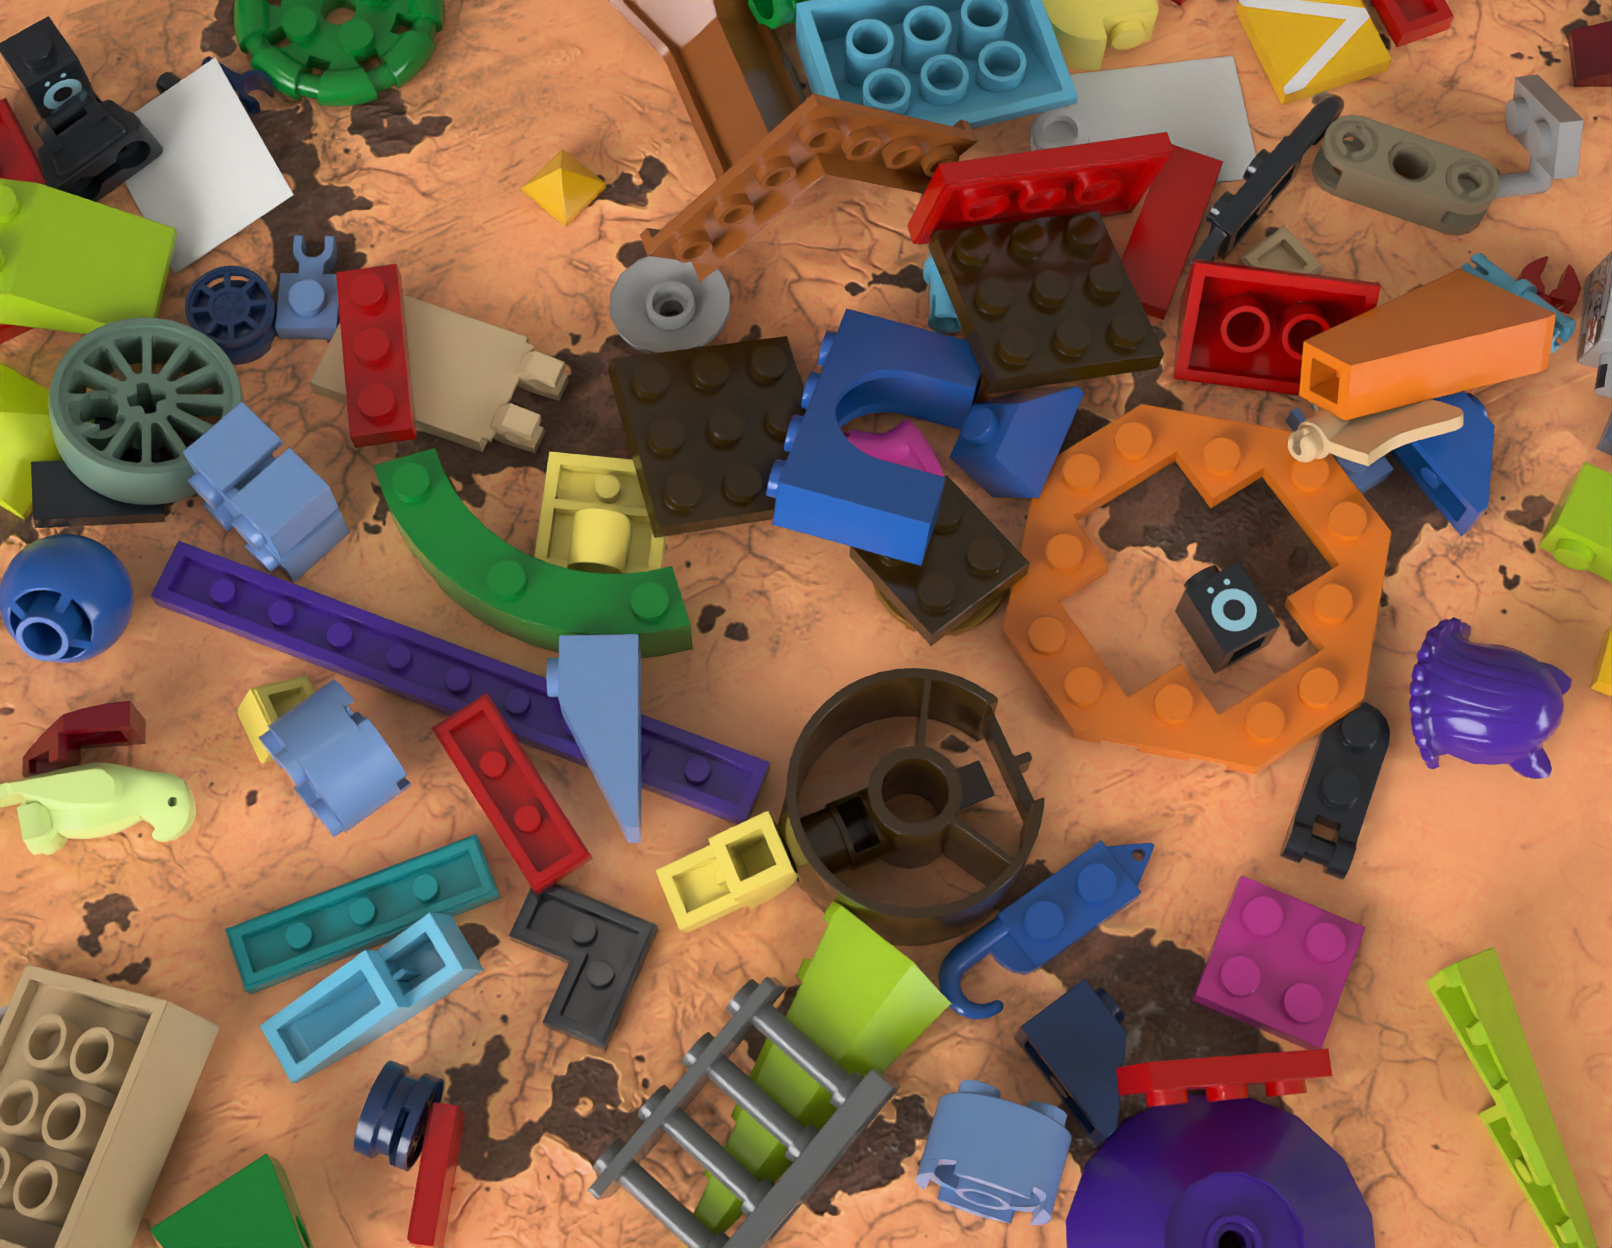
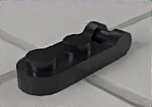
[1280,702,1390,880]

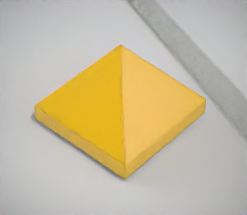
[522,149,606,227]

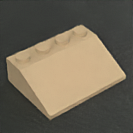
[0,964,220,1248]

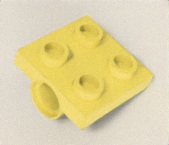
[534,451,667,574]

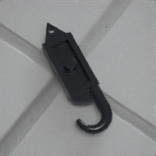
[1189,94,1345,266]

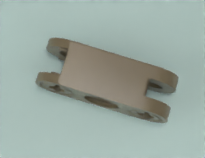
[1312,115,1500,236]

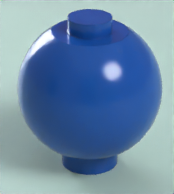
[0,534,134,663]

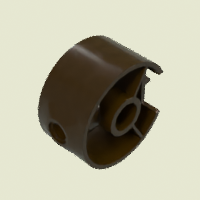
[777,668,1045,946]

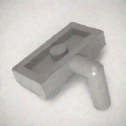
[1494,74,1584,199]

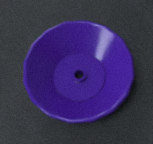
[1065,1094,1375,1248]

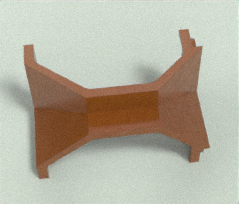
[608,0,978,283]

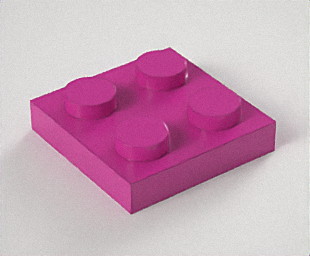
[1191,876,1366,1050]

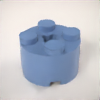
[258,679,411,837]
[916,1080,1071,1225]

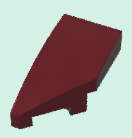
[22,701,146,778]

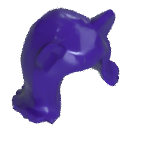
[1409,617,1572,779]

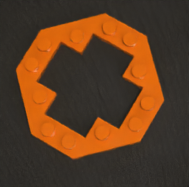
[1003,404,1391,774]

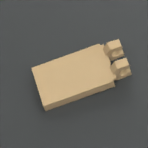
[310,294,569,453]

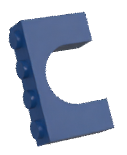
[766,308,983,566]

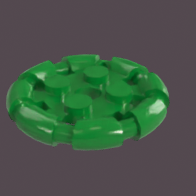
[234,0,445,107]

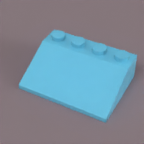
[796,0,1078,129]

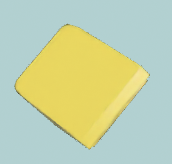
[237,675,316,763]

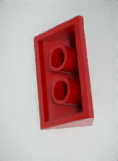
[1173,259,1381,395]

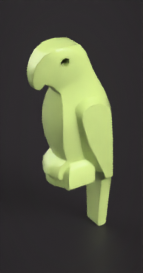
[0,762,197,855]

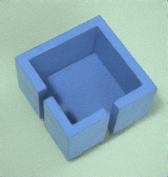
[183,401,350,582]

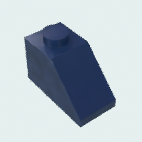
[1014,979,1127,1147]

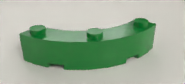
[373,448,693,658]

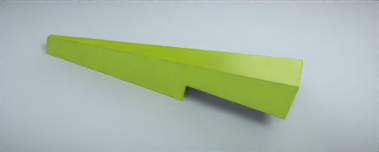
[694,901,951,1235]
[1425,947,1598,1248]

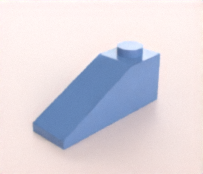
[546,634,641,843]

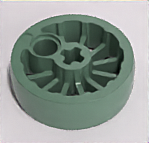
[48,318,244,505]

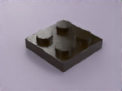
[849,475,1030,646]

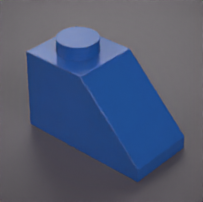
[950,386,1084,498]
[1390,391,1495,537]

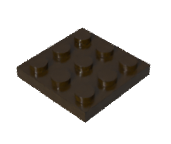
[928,211,1164,394]
[608,336,807,538]

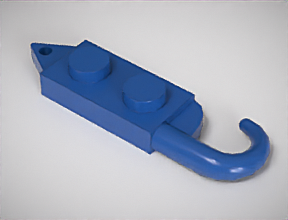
[938,840,1154,1020]

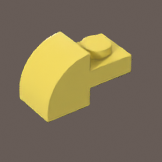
[1042,0,1159,71]
[655,811,798,933]

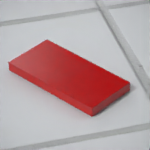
[907,132,1174,245]

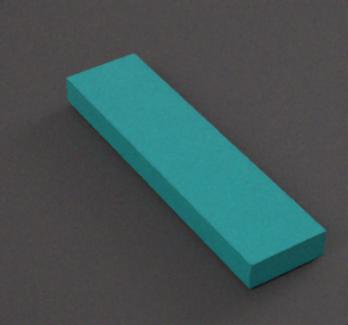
[225,834,501,995]

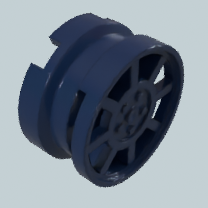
[185,266,278,365]
[354,1060,444,1171]

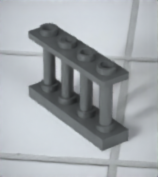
[588,977,901,1248]

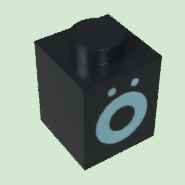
[0,16,93,119]
[1175,561,1280,674]

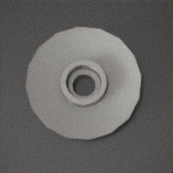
[610,256,731,354]

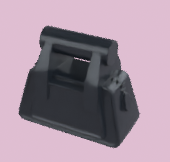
[32,85,163,202]

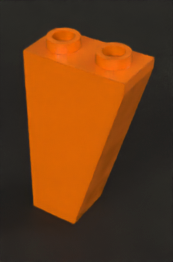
[1299,269,1556,421]

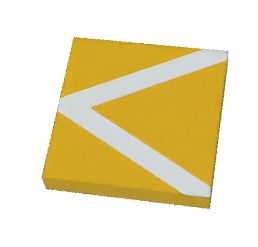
[1235,0,1392,105]

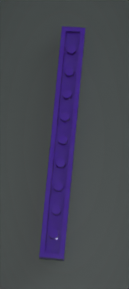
[151,541,770,825]

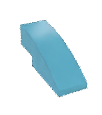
[260,912,484,1083]

